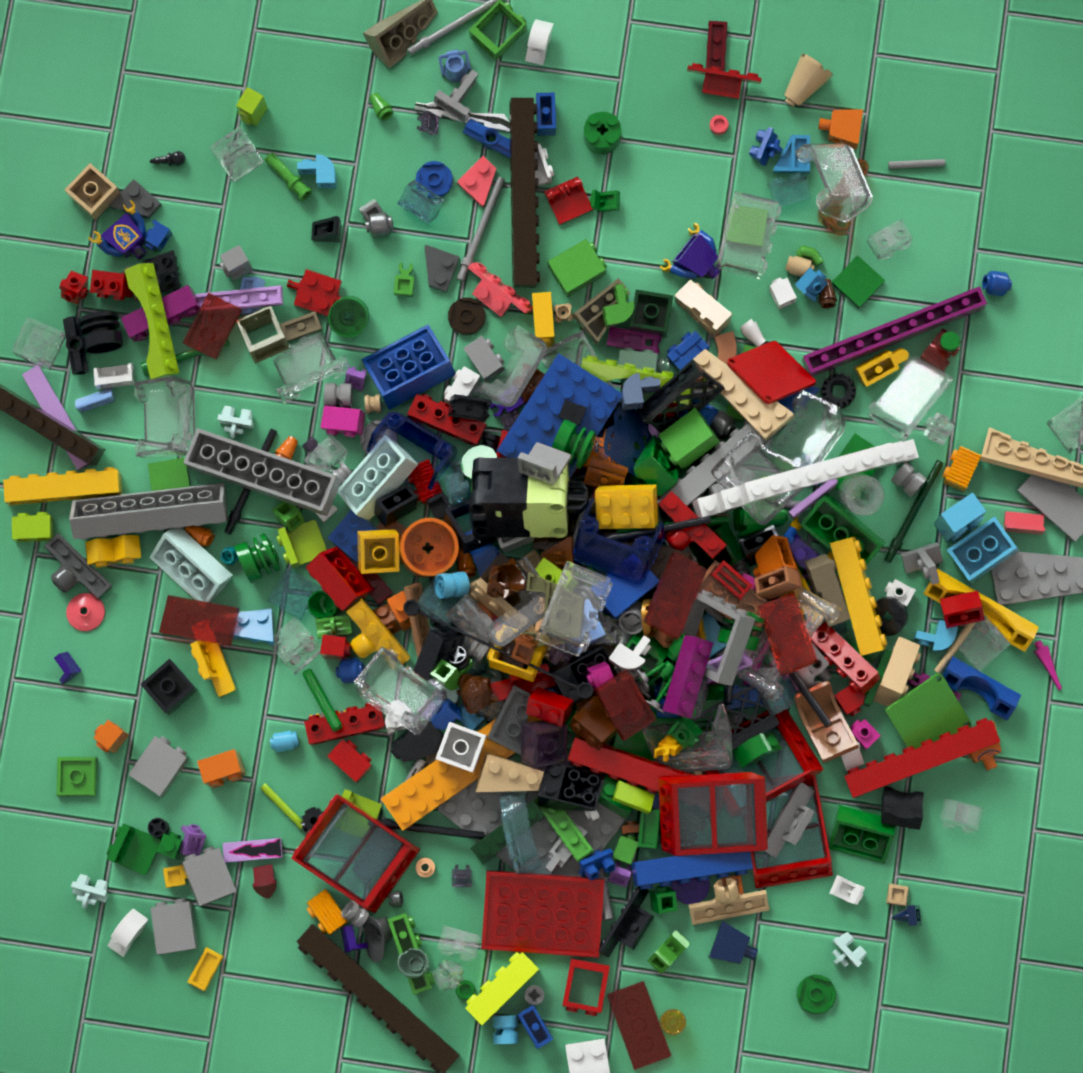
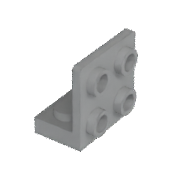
[517,442,571,485]

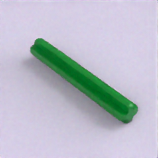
[302,669,342,732]

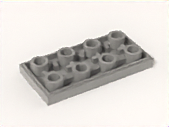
[1017,475,1083,542]

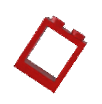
[562,959,610,1016]

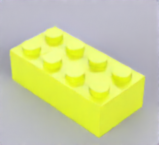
[465,952,540,1025]

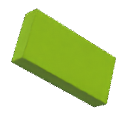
[613,781,655,814]

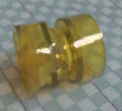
[660,1009,686,1035]

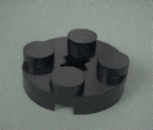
[875,596,908,636]

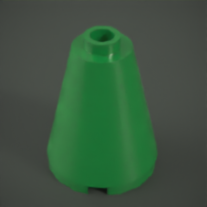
[733,501,788,536]

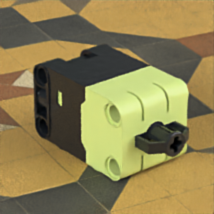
[469,457,589,538]

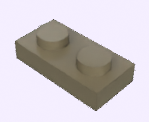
[280,311,322,343]

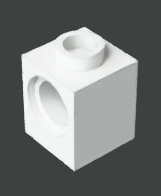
[769,278,797,310]

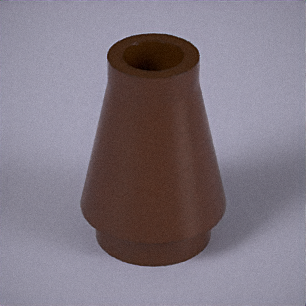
[818,279,837,309]

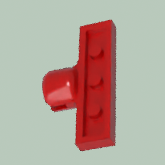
[658,491,727,559]

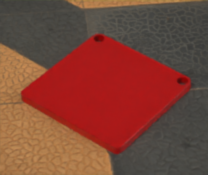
[727,341,816,404]

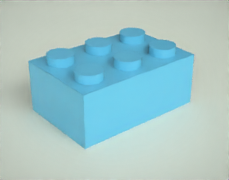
[934,492,986,542]
[947,516,1019,584]

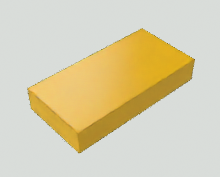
[187,947,224,992]

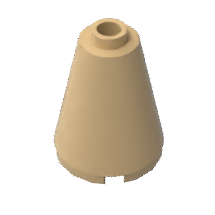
[784,53,833,107]

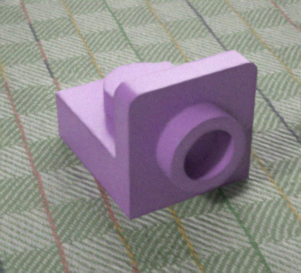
[179,824,206,856]

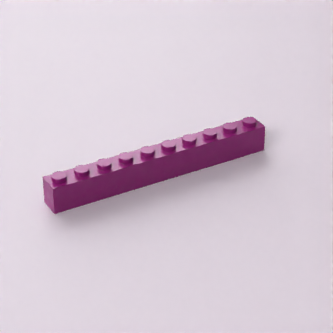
[802,286,987,377]

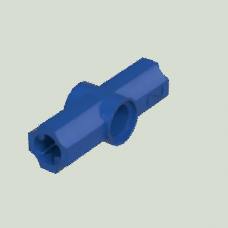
[463,118,510,159]

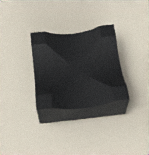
[881,786,924,830]

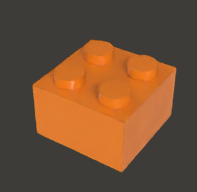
[197,749,246,788]

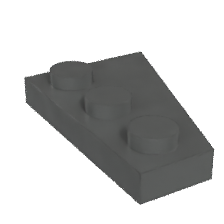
[486,685,531,756]

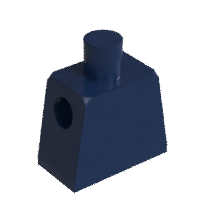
[709,921,758,964]

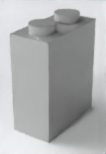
[128,736,189,797]
[181,846,236,907]
[150,898,198,955]

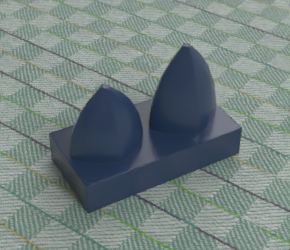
[892,905,922,926]

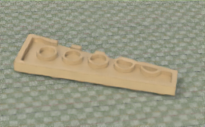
[693,349,794,441]
[980,428,1083,488]
[468,578,566,664]

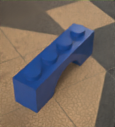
[942,657,1021,720]

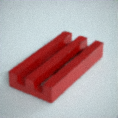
[711,560,753,600]

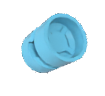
[434,572,470,599]
[492,1015,518,1044]

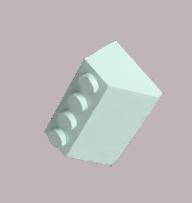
[337,435,418,521]
[149,528,233,608]

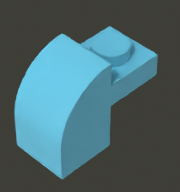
[297,154,337,189]
[913,620,958,653]

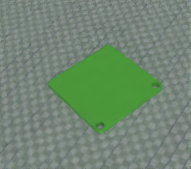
[885,673,971,749]

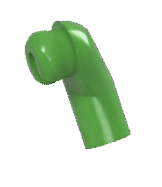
[796,245,824,267]

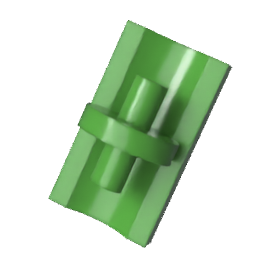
[315,615,353,639]

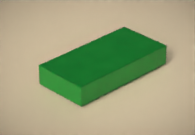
[638,808,661,849]

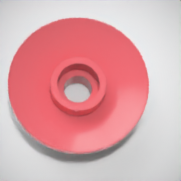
[66,593,105,631]

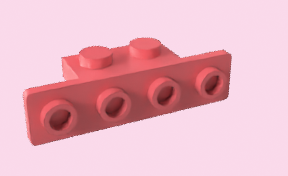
[468,262,533,317]

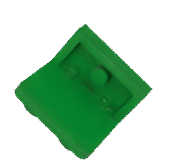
[107,823,161,875]

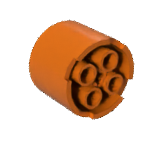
[399,518,459,578]

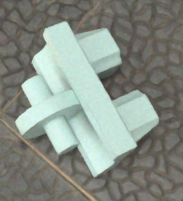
[217,406,254,438]
[71,874,108,909]
[832,932,867,967]

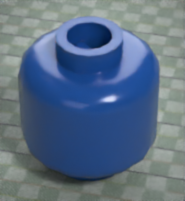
[982,271,1012,296]
[336,658,365,684]

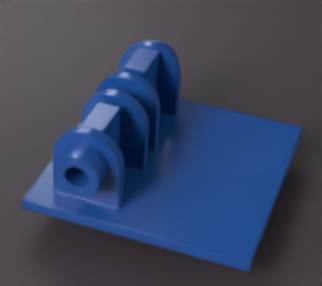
[328,510,377,562]

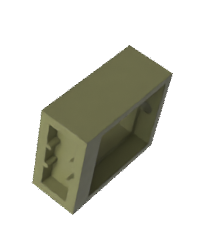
[236,305,290,364]

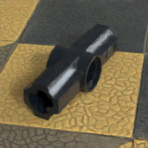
[63,316,89,375]

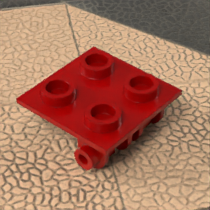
[544,176,594,225]

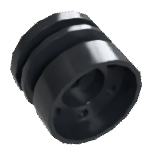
[79,311,123,354]

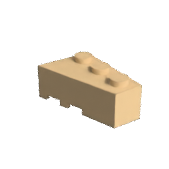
[873,637,921,707]
[475,753,544,792]

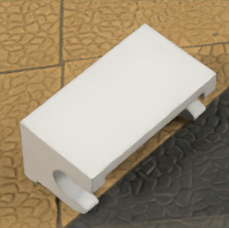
[93,363,136,389]

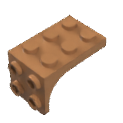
[794,681,859,764]

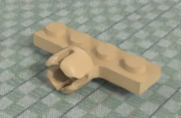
[688,878,769,925]

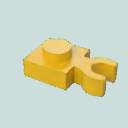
[654,735,683,762]
[163,865,187,888]

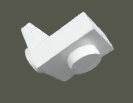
[830,875,865,905]

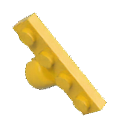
[346,598,411,669]

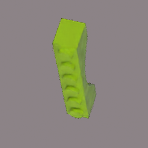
[125,263,179,380]
[581,355,690,405]

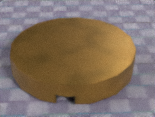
[641,599,657,638]

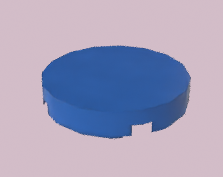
[416,161,453,199]

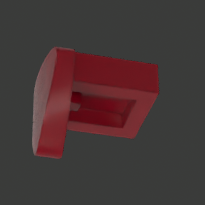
[253,864,276,899]

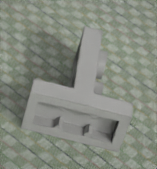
[433,70,478,123]
[901,542,943,585]

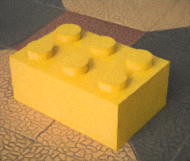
[595,485,658,529]

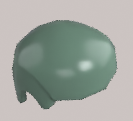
[397,948,429,979]

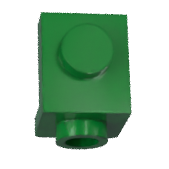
[590,190,620,213]

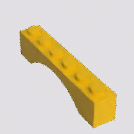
[923,569,1039,652]

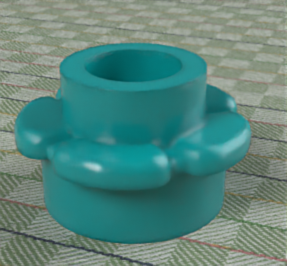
[220,546,239,565]

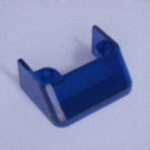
[366,412,457,490]
[573,497,665,584]

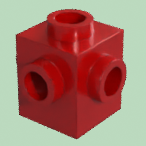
[59,270,88,305]

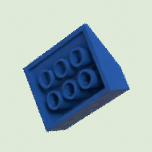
[361,325,456,410]

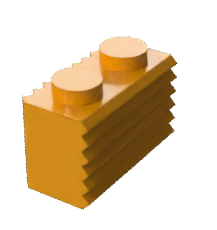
[942,446,981,492]
[306,889,349,935]

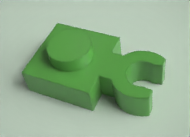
[394,263,415,297]

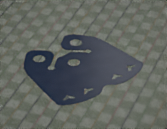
[604,403,652,478]

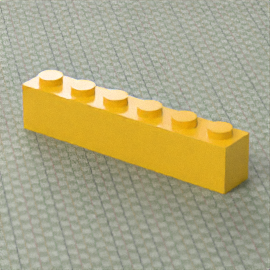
[3,467,122,506]
[830,537,887,656]

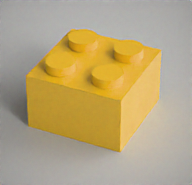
[357,529,400,574]

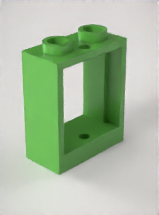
[469,0,527,61]

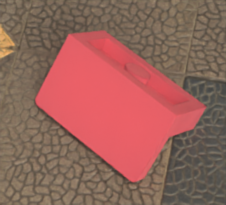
[1004,511,1045,535]

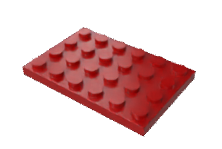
[481,870,605,958]

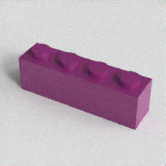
[121,285,202,342]
[662,635,713,719]

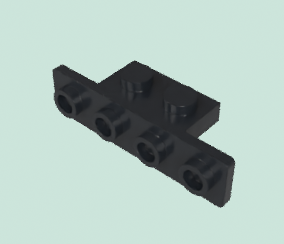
[599,886,654,958]

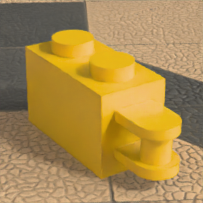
[854,348,909,387]

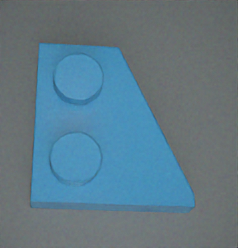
[773,135,810,174]

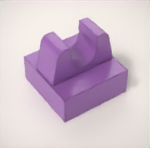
[345,366,366,391]
[608,862,632,888]

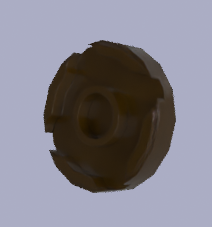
[448,298,485,335]

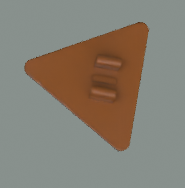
[541,536,574,578]

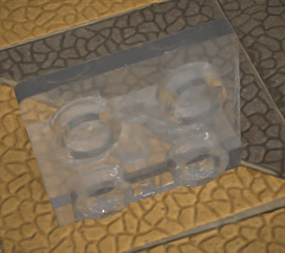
[958,615,1011,671]
[270,617,321,675]

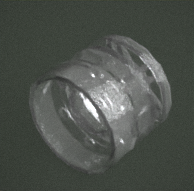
[838,473,884,516]

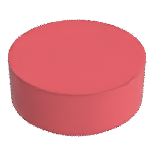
[710,115,729,135]

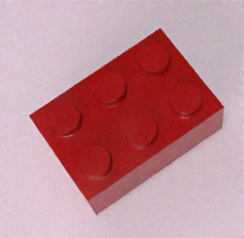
[306,546,374,611]

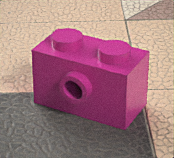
[320,406,366,438]

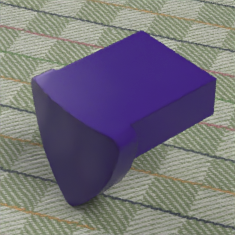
[54,652,82,685]
[340,925,368,953]

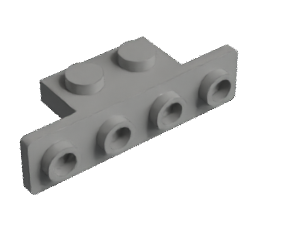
[765,783,815,858]

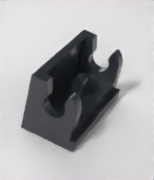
[448,394,492,422]

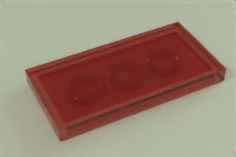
[643,551,707,639]
[758,592,818,676]
[159,595,240,646]
[607,981,671,1070]

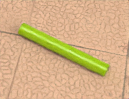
[260,783,303,829]

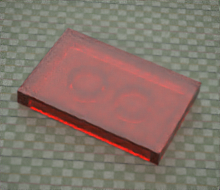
[182,293,242,360]
[594,669,656,741]

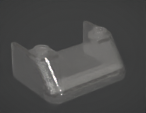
[457,557,546,647]
[642,704,733,772]

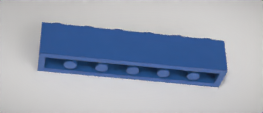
[631,852,753,890]

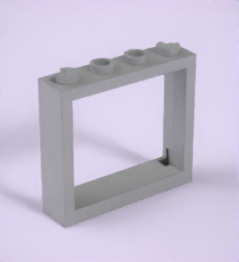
[682,589,755,686]

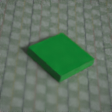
[831,255,885,308]

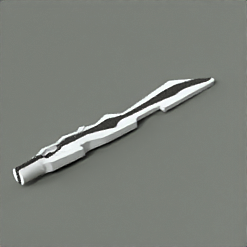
[415,101,510,132]

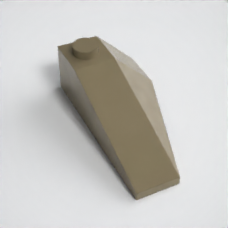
[363,0,438,68]

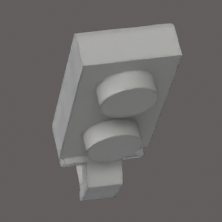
[545,821,589,874]

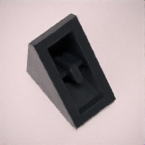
[311,216,342,242]

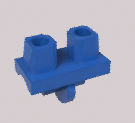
[749,127,783,166]
[579,848,615,881]

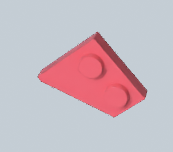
[457,156,497,208]

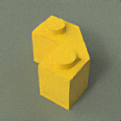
[85,535,141,568]

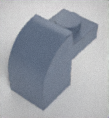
[621,373,661,410]

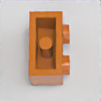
[93,720,129,753]

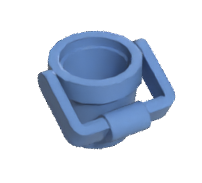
[438,49,471,83]

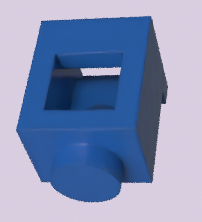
[144,220,172,252]
[431,697,462,731]

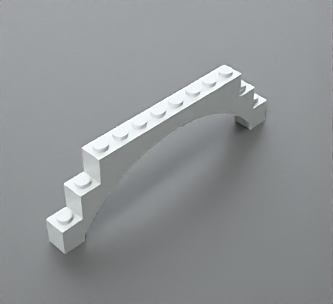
[692,439,919,518]

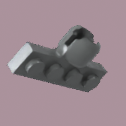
[44,533,112,600]

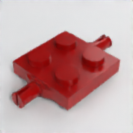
[286,269,342,317]

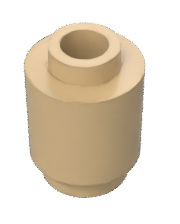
[785,256,815,277]

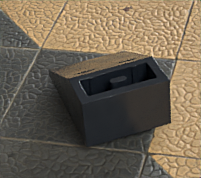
[549,645,620,706]
[538,761,605,811]

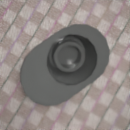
[364,916,392,962]

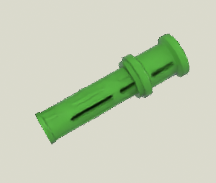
[264,152,313,202]

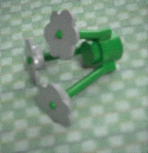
[635,660,675,713]

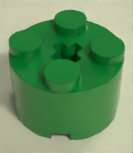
[584,112,621,155]

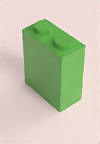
[547,239,607,297]
[658,408,720,470]

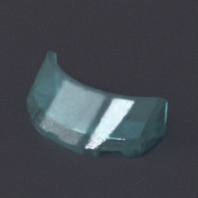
[500,791,541,874]

